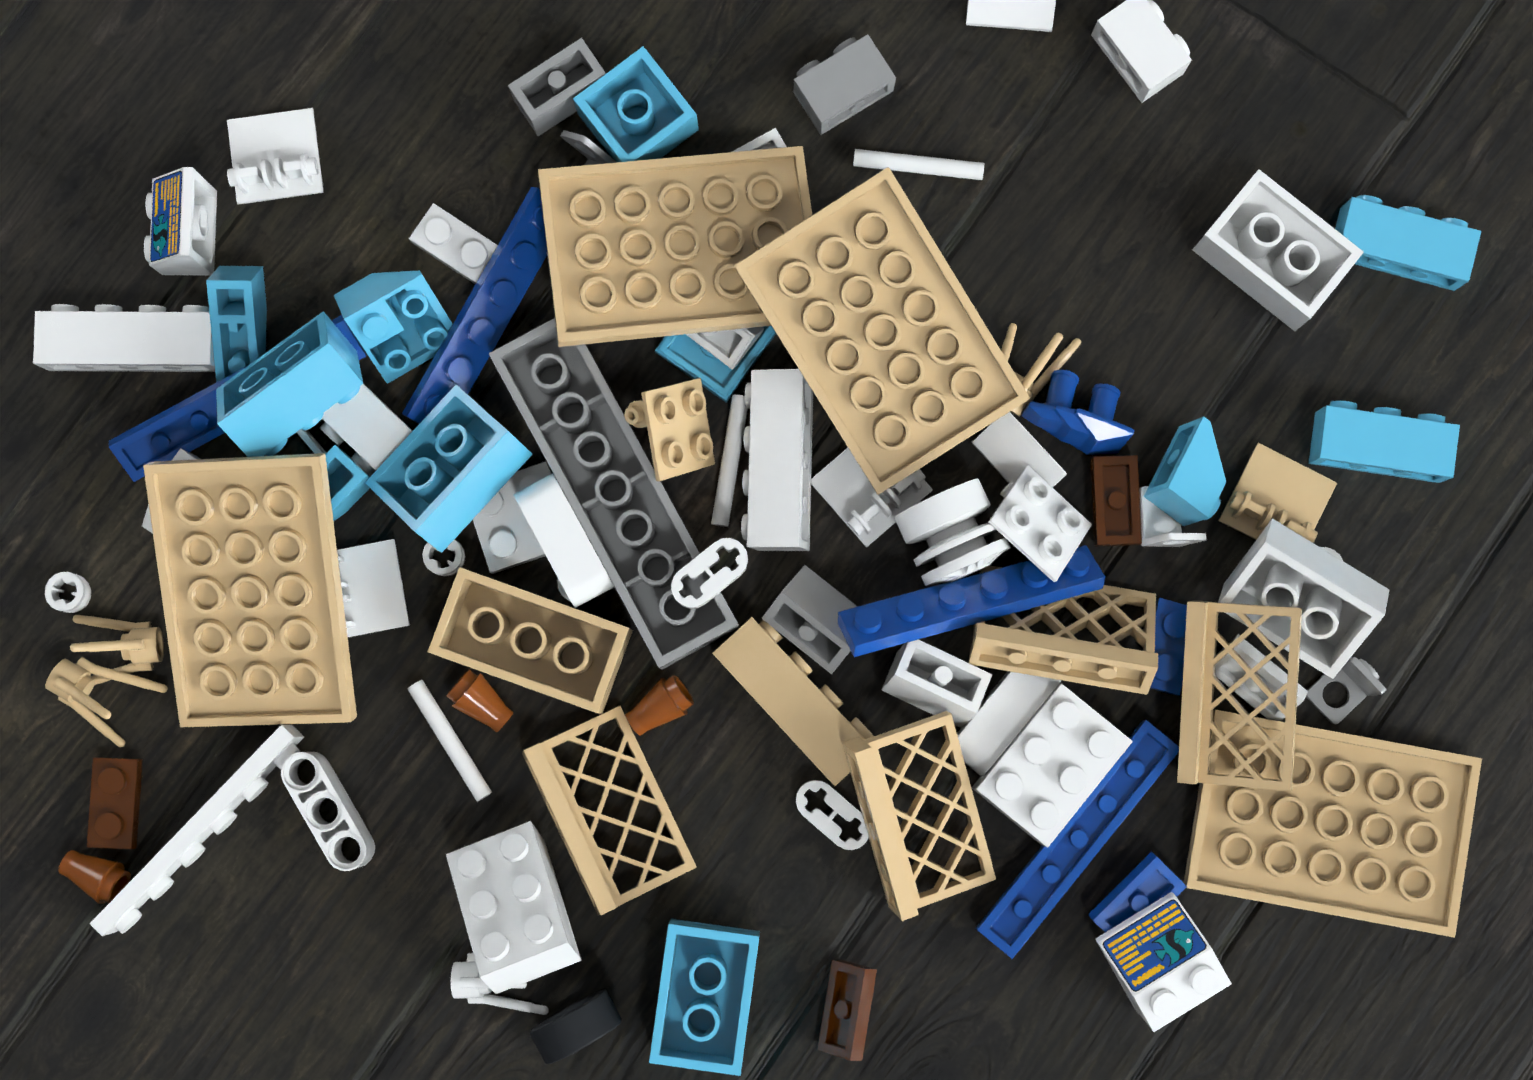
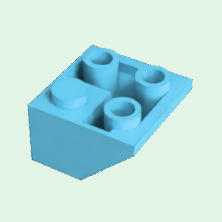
[334,270,453,384]

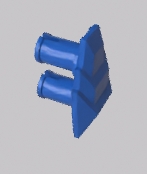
[1021,370,1135,455]

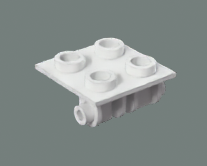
[227,108,324,205]
[811,448,933,548]
[989,465,1092,582]
[337,539,410,637]

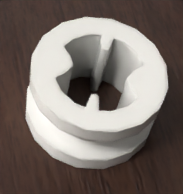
[422,539,465,576]
[45,572,91,613]

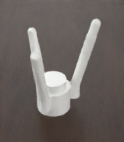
[451,953,549,1015]

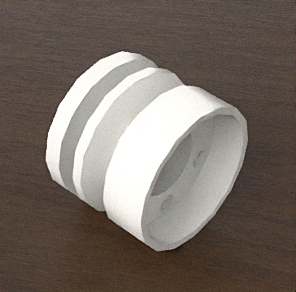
[894,478,1011,587]

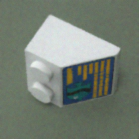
[144,167,217,276]
[1095,892,1231,1032]

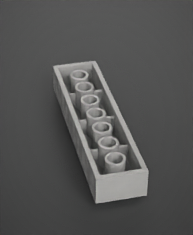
[489,318,739,670]

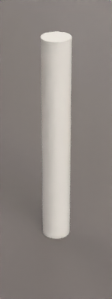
[853,149,984,180]
[711,395,748,527]
[407,680,492,802]

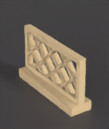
[969,565,1158,695]
[1177,600,1302,791]
[522,706,697,916]
[842,711,996,921]

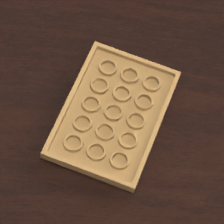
[538,146,812,347]
[734,167,1030,495]
[143,453,357,727]
[1184,710,1482,938]

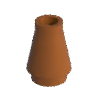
[446,669,514,733]
[625,675,694,736]
[59,850,131,904]

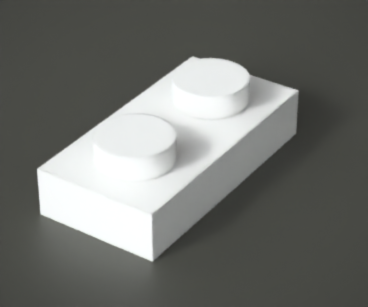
[409,203,498,284]
[1215,634,1308,721]

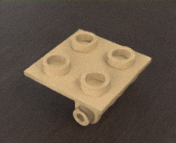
[624,378,715,482]
[1219,443,1337,543]

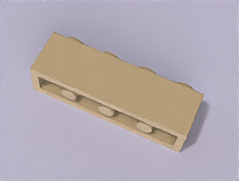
[712,617,874,786]

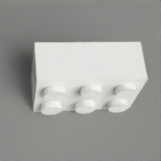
[1218,518,1389,679]
[972,684,1133,848]
[446,821,582,994]

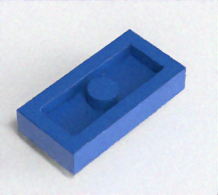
[1142,598,1187,696]
[1088,851,1187,932]

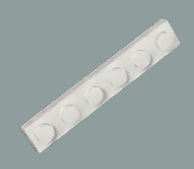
[90,725,304,936]

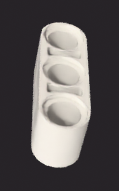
[513,473,614,608]
[957,671,1061,776]
[281,752,375,871]

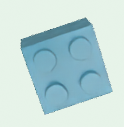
[573,46,699,162]

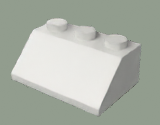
[1192,169,1364,331]

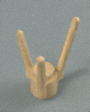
[1001,323,1081,417]
[70,615,164,685]
[45,657,168,747]

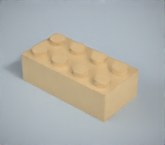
[428,567,633,714]

